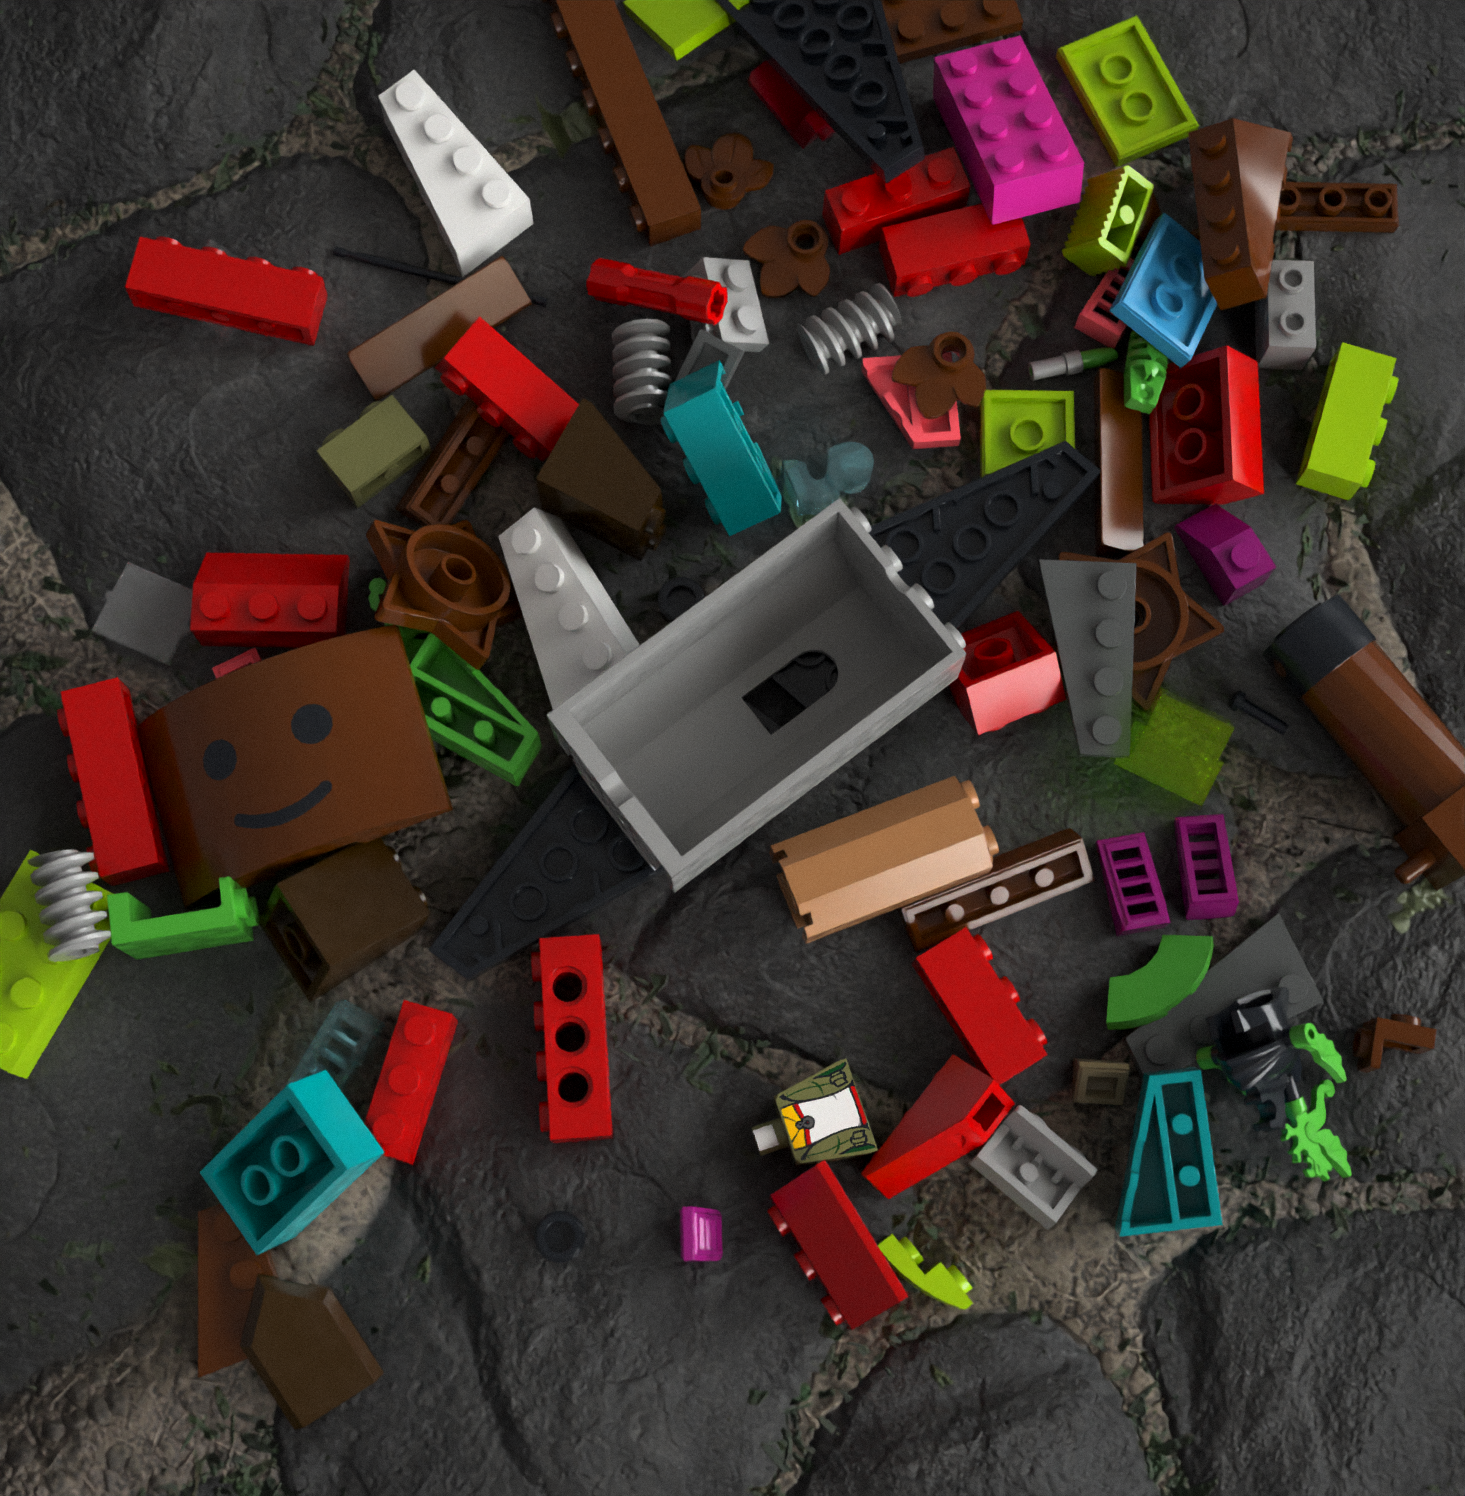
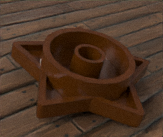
[366,520,523,670]
[1052,532,1225,712]

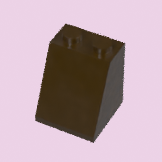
[536,398,667,561]
[259,837,431,1002]

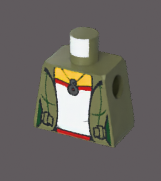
[751,1058,878,1167]

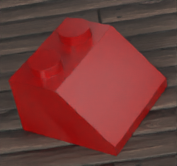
[948,611,1067,735]

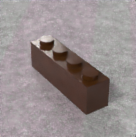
[1188,118,1293,310]

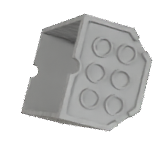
[547,498,967,893]

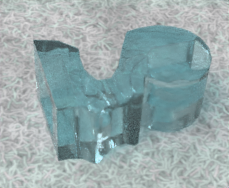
[781,442,874,516]

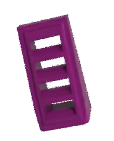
[1174,814,1239,920]
[1095,832,1170,937]
[680,1207,723,1262]

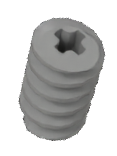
[797,283,902,375]
[612,319,671,425]
[27,849,111,962]

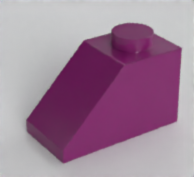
[1174,503,1276,606]

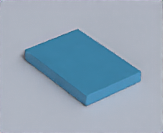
[1109,213,1217,368]

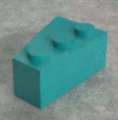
[661,360,782,536]
[1115,1067,1223,1237]

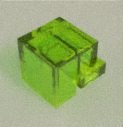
[1113,687,1234,806]

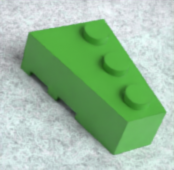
[410,632,542,787]

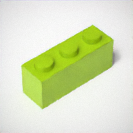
[1295,342,1399,501]

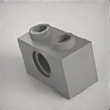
[1255,260,1316,370]

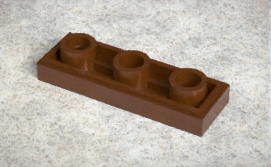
[1274,182,1399,233]

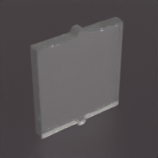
[92,562,193,665]

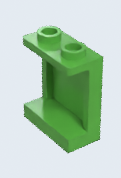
[107,876,259,960]

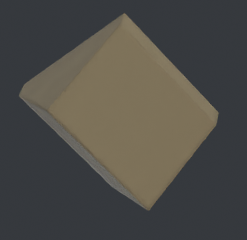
[1072,1058,1130,1105]

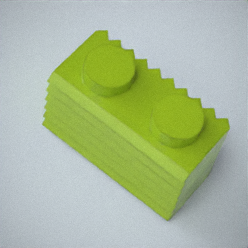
[1062,165,1154,276]

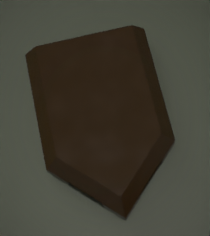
[240,1273,384,1430]

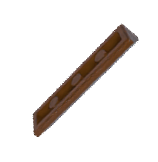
[347,256,532,401]
[1094,368,1144,556]
[396,398,510,526]
[897,828,1095,951]

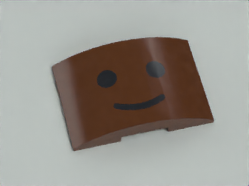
[136,625,453,909]

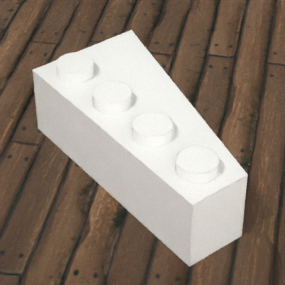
[378,70,534,277]
[498,507,640,709]

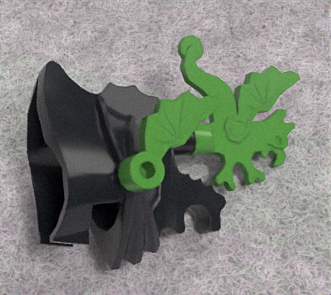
[1196,987,1352,1181]

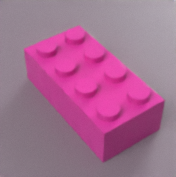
[933,35,1084,225]

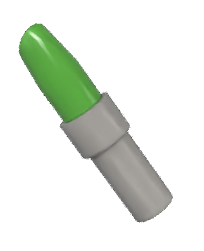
[1028,347,1118,381]

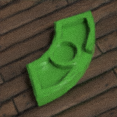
[1106,935,1214,1030]

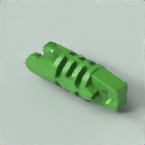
[1123,330,1168,414]

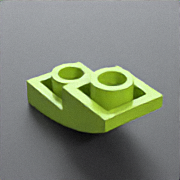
[877,1234,973,1310]

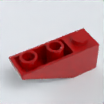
[861,1054,1015,1199]

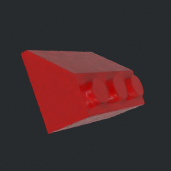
[1149,345,1264,505]
[190,552,350,648]
[766,1160,909,1330]

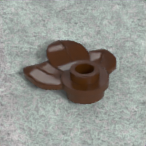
[685,132,774,210]
[743,220,830,298]
[892,332,986,420]

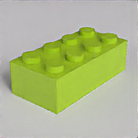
[0,849,113,1079]

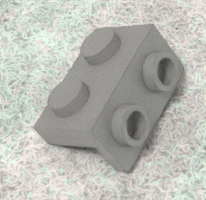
[683,257,769,352]
[969,1105,1097,1230]

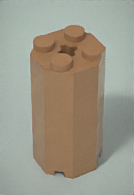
[769,776,999,944]

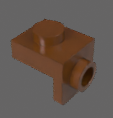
[1352,1014,1437,1073]

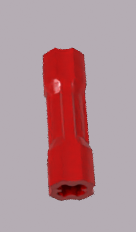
[586,258,728,325]

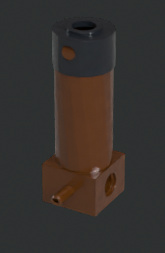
[1262,594,1465,891]

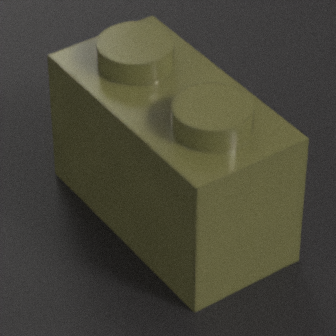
[317,395,432,508]

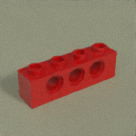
[531,934,613,1143]

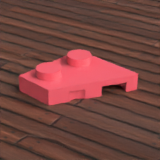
[861,352,961,449]

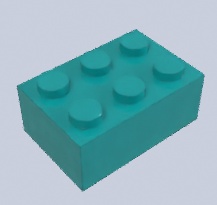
[200,1070,385,1255]

